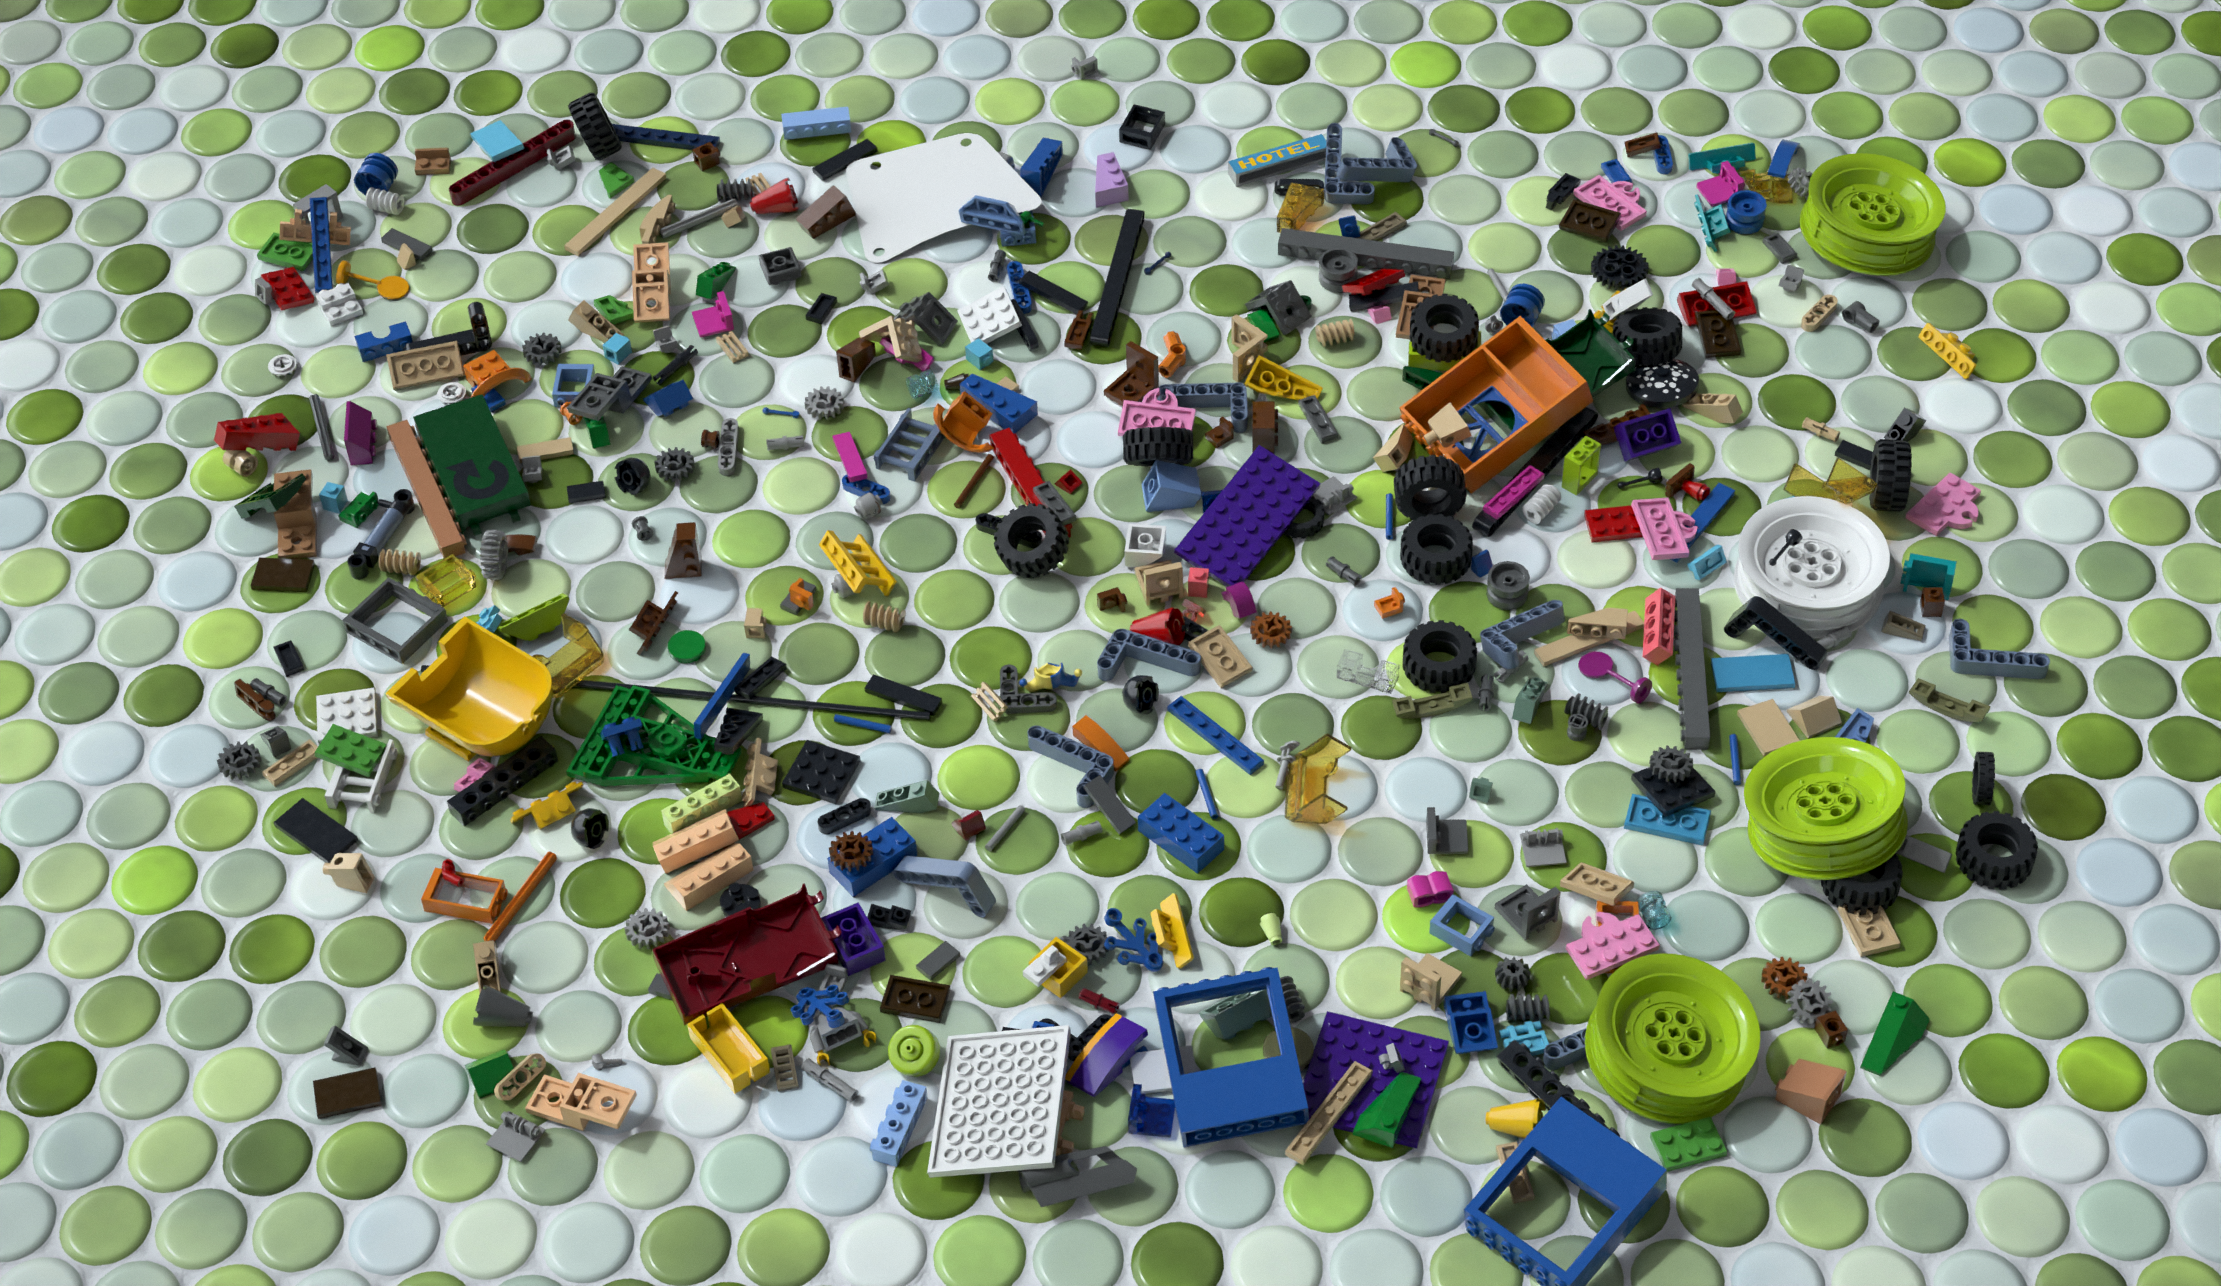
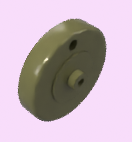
[1263,1027,1314,1071]

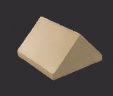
[1787,696,1842,739]

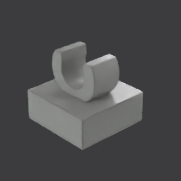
[1379,1043,1405,1073]

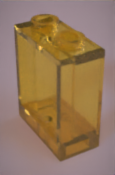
[415,554,476,607]

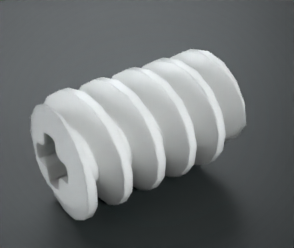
[366,187,405,215]
[1523,484,1562,524]

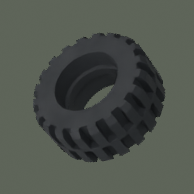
[568,92,622,160]
[1409,294,1479,363]
[1613,307,1682,366]
[1123,427,1193,467]
[1869,439,1912,512]
[1394,455,1467,521]
[994,503,1069,578]
[1400,514,1473,585]
[1402,620,1477,694]
[1955,811,2038,890]
[1821,853,1903,915]

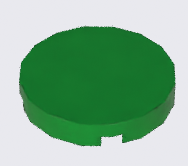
[668,630,706,663]
[648,723,688,758]

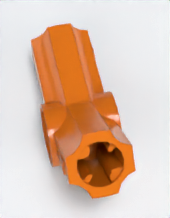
[1159,331,1186,378]

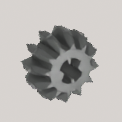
[1495,956,1530,992]

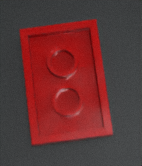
[261,267,314,311]
[1342,269,1405,295]
[1584,505,1643,543]

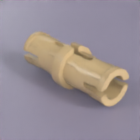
[1802,417,1841,442]

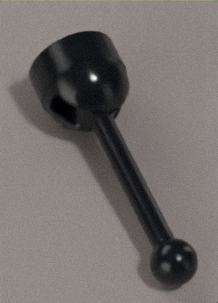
[1618,468,1663,489]
[1769,529,1803,566]

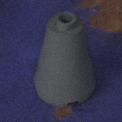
[473,985,533,1027]

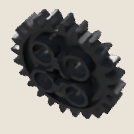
[1591,245,1649,290]

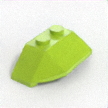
[497,593,570,641]

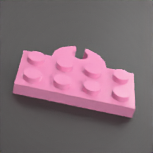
[1573,175,1647,231]
[1118,388,1196,436]
[1906,473,1981,536]
[1631,498,1697,560]
[1566,912,1660,980]

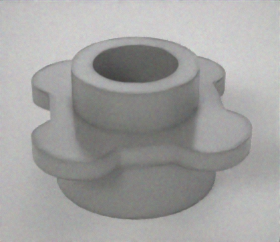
[1485,315,1503,336]

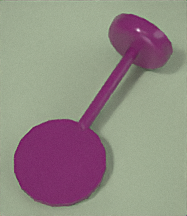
[1578,651,1652,704]

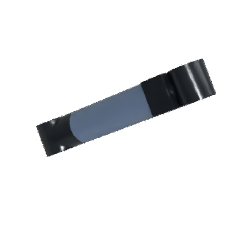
[347,489,415,580]

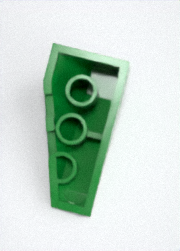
[1860,991,1930,1076]
[1353,1072,1421,1148]

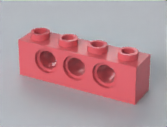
[1643,588,1675,665]

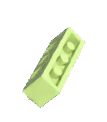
[661,774,742,834]

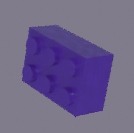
[1613,408,1682,462]
[821,902,886,976]

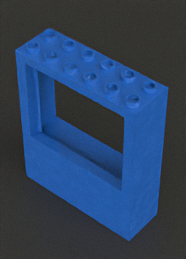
[1153,967,1309,1148]
[1464,1097,1667,1286]

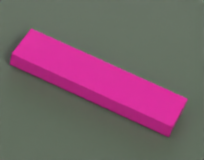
[832,431,868,482]
[1483,465,1544,520]

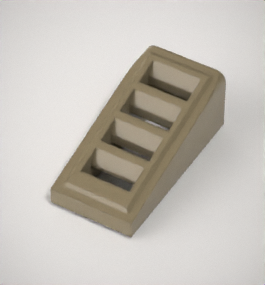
[1881,611,1926,641]
[771,1045,799,1091]

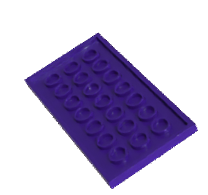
[1174,445,1321,587]

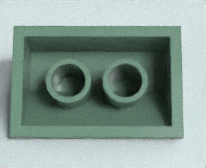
[1199,989,1272,1040]

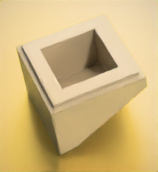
[721,205,745,228]

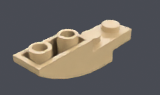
[639,195,675,244]

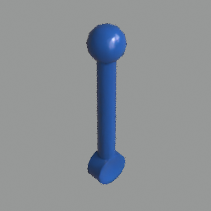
[762,407,799,418]

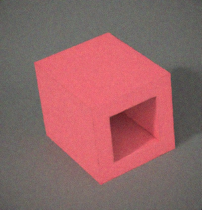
[1188,567,1209,598]

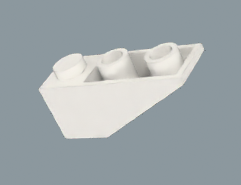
[1602,279,1653,321]

